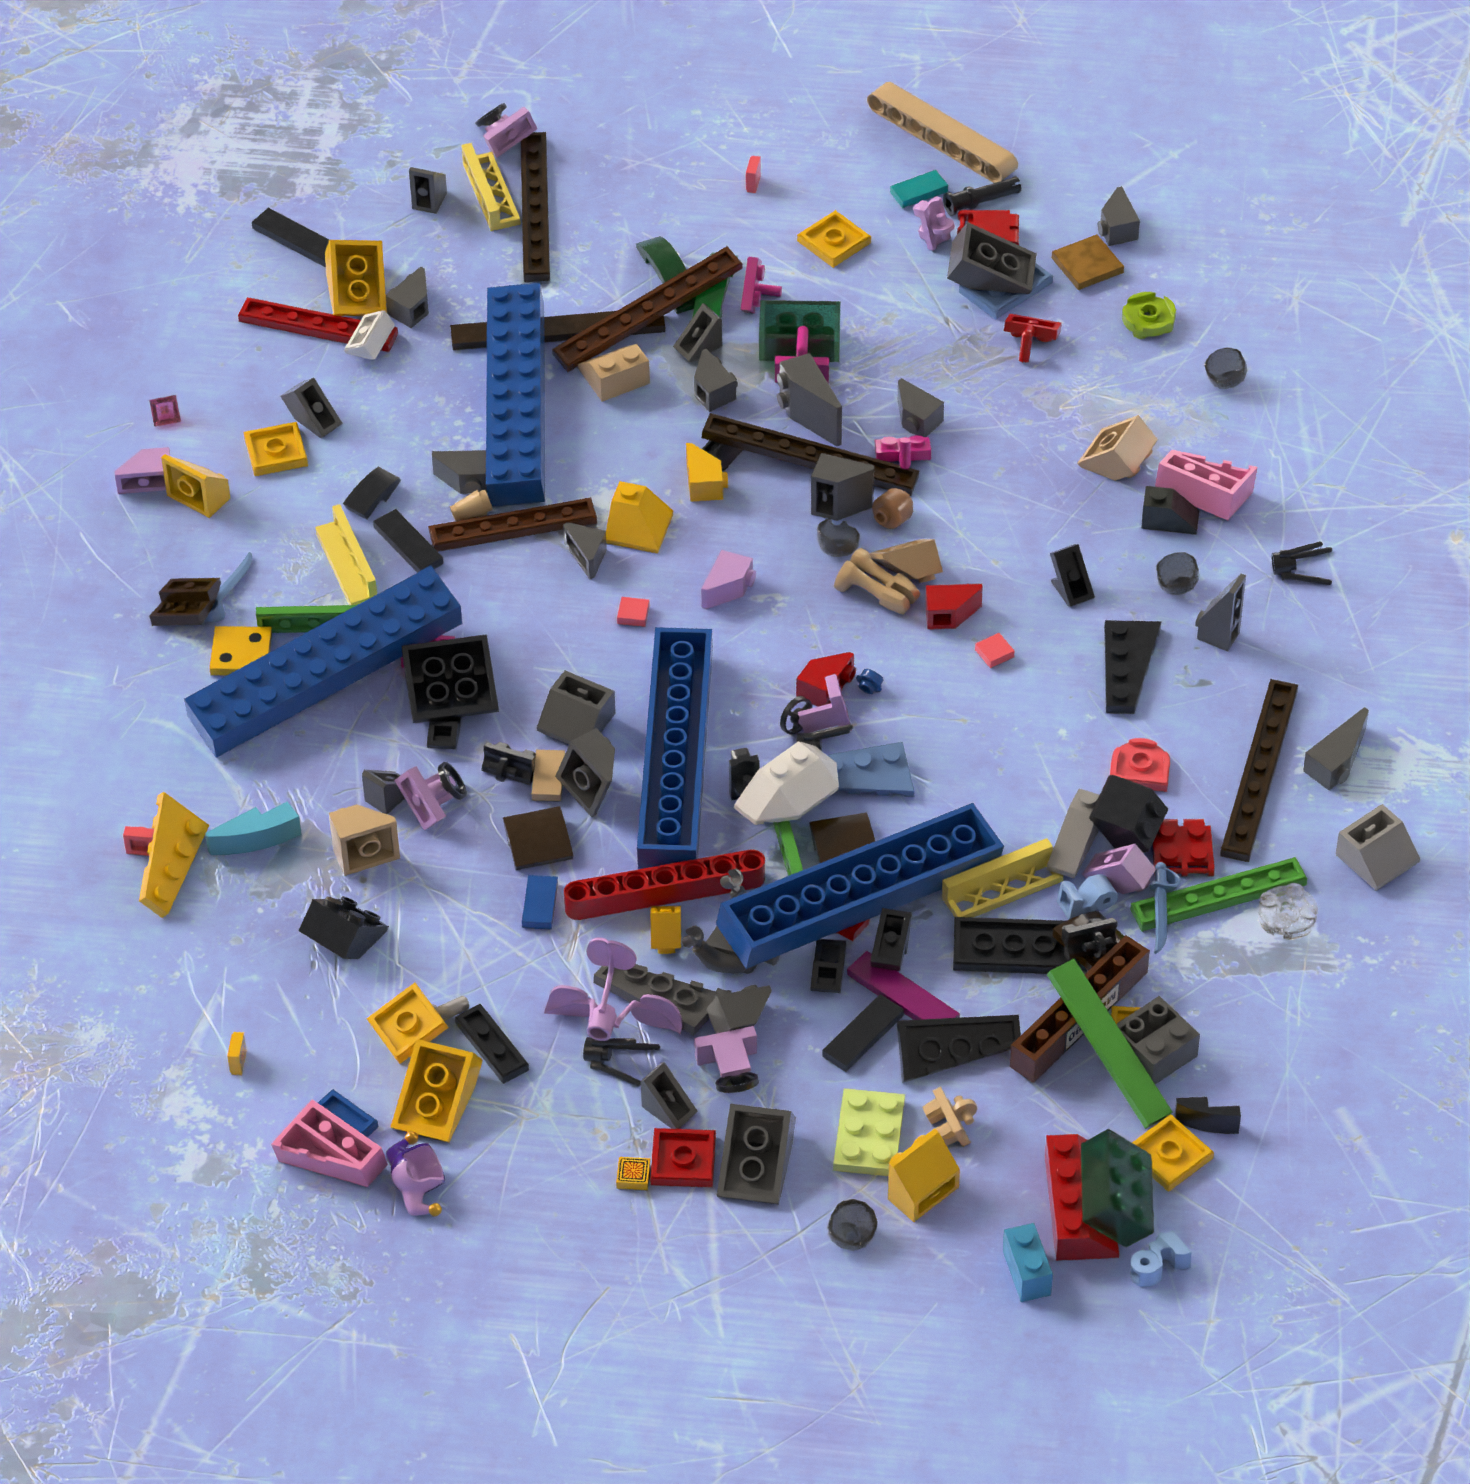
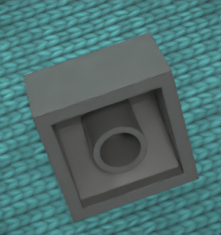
[555,728,615,817]

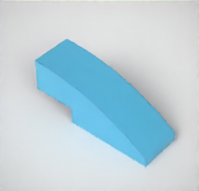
[205,802,302,855]

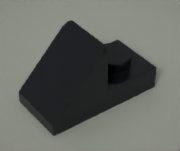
[1050,544,1095,607]
[870,908,912,971]

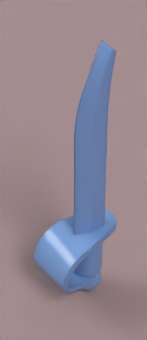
[203,552,252,623]
[1150,862,1181,954]

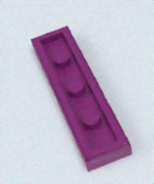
[847,951,960,1020]

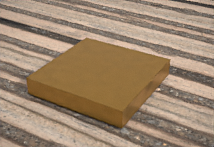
[1051,234,1124,290]

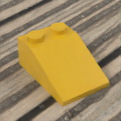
[325,240,387,316]
[391,1039,483,1143]

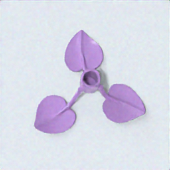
[544,937,682,1041]

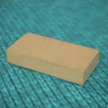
[531,749,565,801]

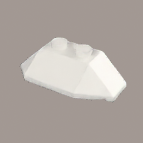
[734,741,839,825]

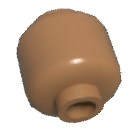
[872,488,913,529]

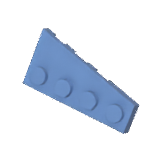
[827,742,914,797]

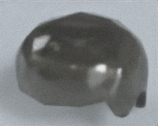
[1204,347,1248,389]
[817,518,860,557]
[1156,552,1200,595]
[827,1199,878,1251]

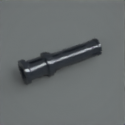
[943,176,1022,216]

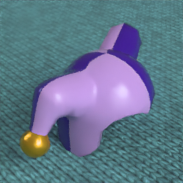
[386,1131,445,1216]

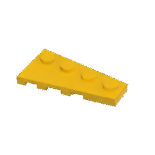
[139,792,209,918]

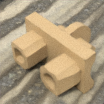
[922,1086,977,1147]

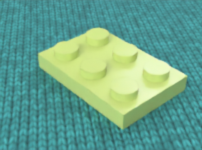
[833,1088,905,1176]

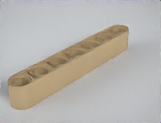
[867,82,1018,183]

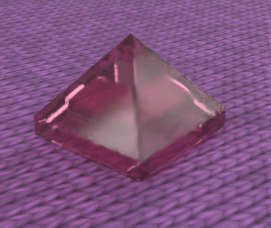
[149,395,181,427]

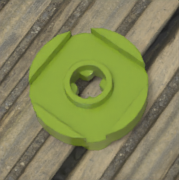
[1122,292,1176,339]

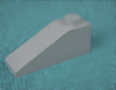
[1047,789,1099,878]

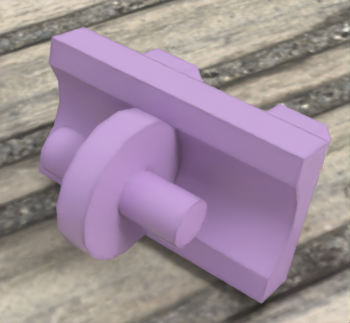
[913,196,955,251]

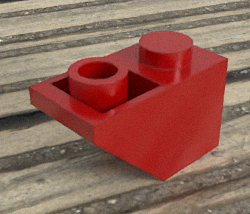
[925,584,983,629]
[796,652,856,707]

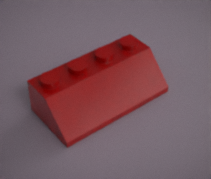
[1045,1134,1119,1261]

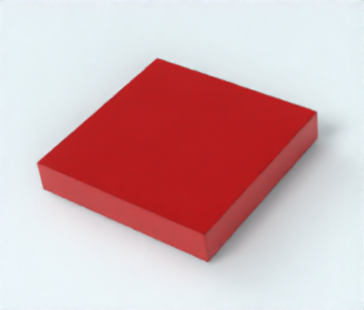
[650,1128,716,1187]

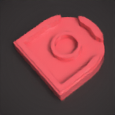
[1110,738,1170,792]

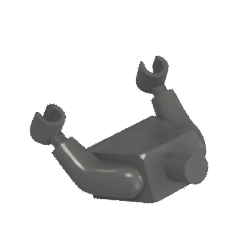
[682,869,780,974]

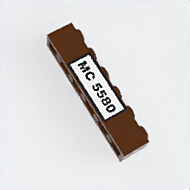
[1010,935,1150,1083]

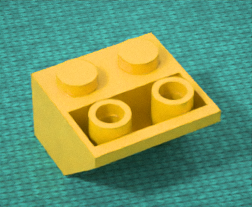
[888,1128,960,1222]

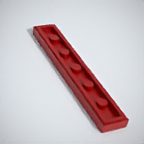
[238,297,398,352]

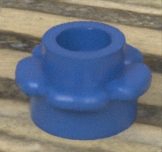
[856,669,884,694]

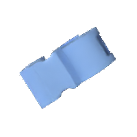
[1056,874,1118,920]
[1130,1230,1192,1287]

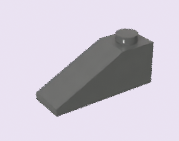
[1195,574,1246,651]
[1303,707,1369,790]

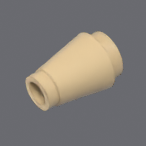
[450,490,493,521]

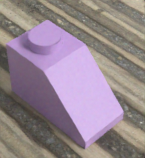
[115,447,170,494]
[701,550,756,609]
[1082,844,1156,894]

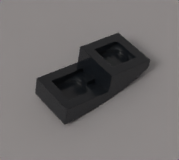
[343,466,401,520]
[427,717,462,749]
[810,939,847,993]
[1174,1097,1241,1134]

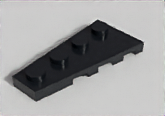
[1104,620,1162,714]
[897,1015,1021,1083]

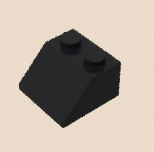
[1089,775,1168,853]

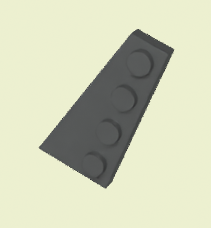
[593,964,725,1036]

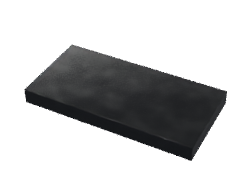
[953,917,1073,974]

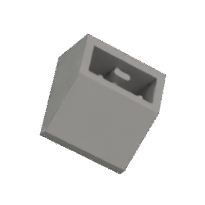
[1336,804,1420,891]

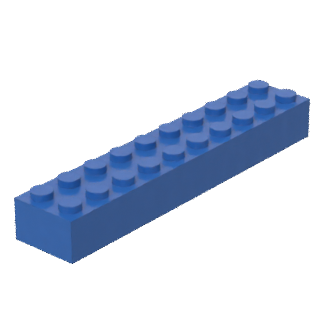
[486,283,545,507]
[184,566,463,758]
[637,627,713,869]
[716,803,1004,969]

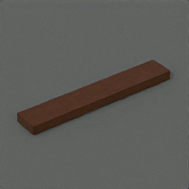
[428,497,597,552]

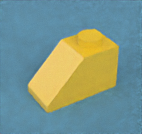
[686,443,728,502]
[650,906,681,954]

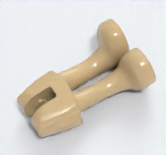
[834,548,921,615]

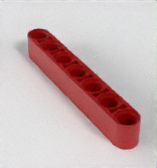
[564,850,765,920]

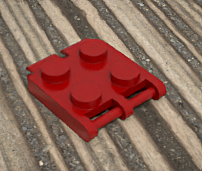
[957,210,1019,245]
[1152,819,1215,877]

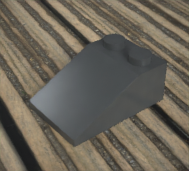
[947,222,1037,294]
[777,353,842,446]
[717,1104,796,1204]

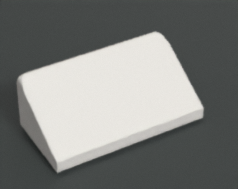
[344,311,395,360]

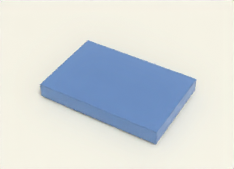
[959,263,1053,320]

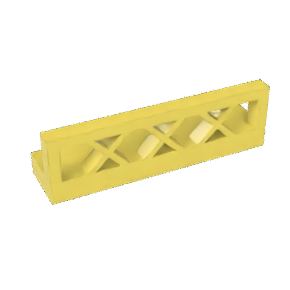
[461,143,521,231]
[315,504,377,605]
[942,838,1063,917]

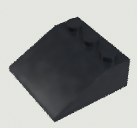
[402,634,499,723]

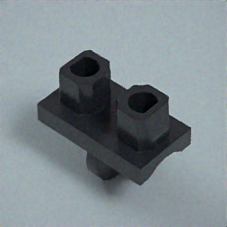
[481,742,536,785]
[729,748,760,801]
[1062,917,1117,960]

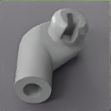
[432,996,469,1021]

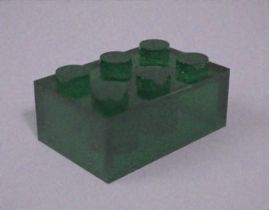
[759,300,841,362]
[1081,1128,1154,1247]

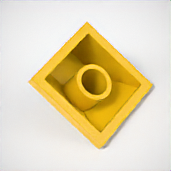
[161,454,230,518]
[606,481,673,554]

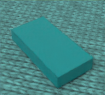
[890,170,948,208]

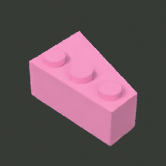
[1155,450,1258,520]
[271,1099,388,1187]

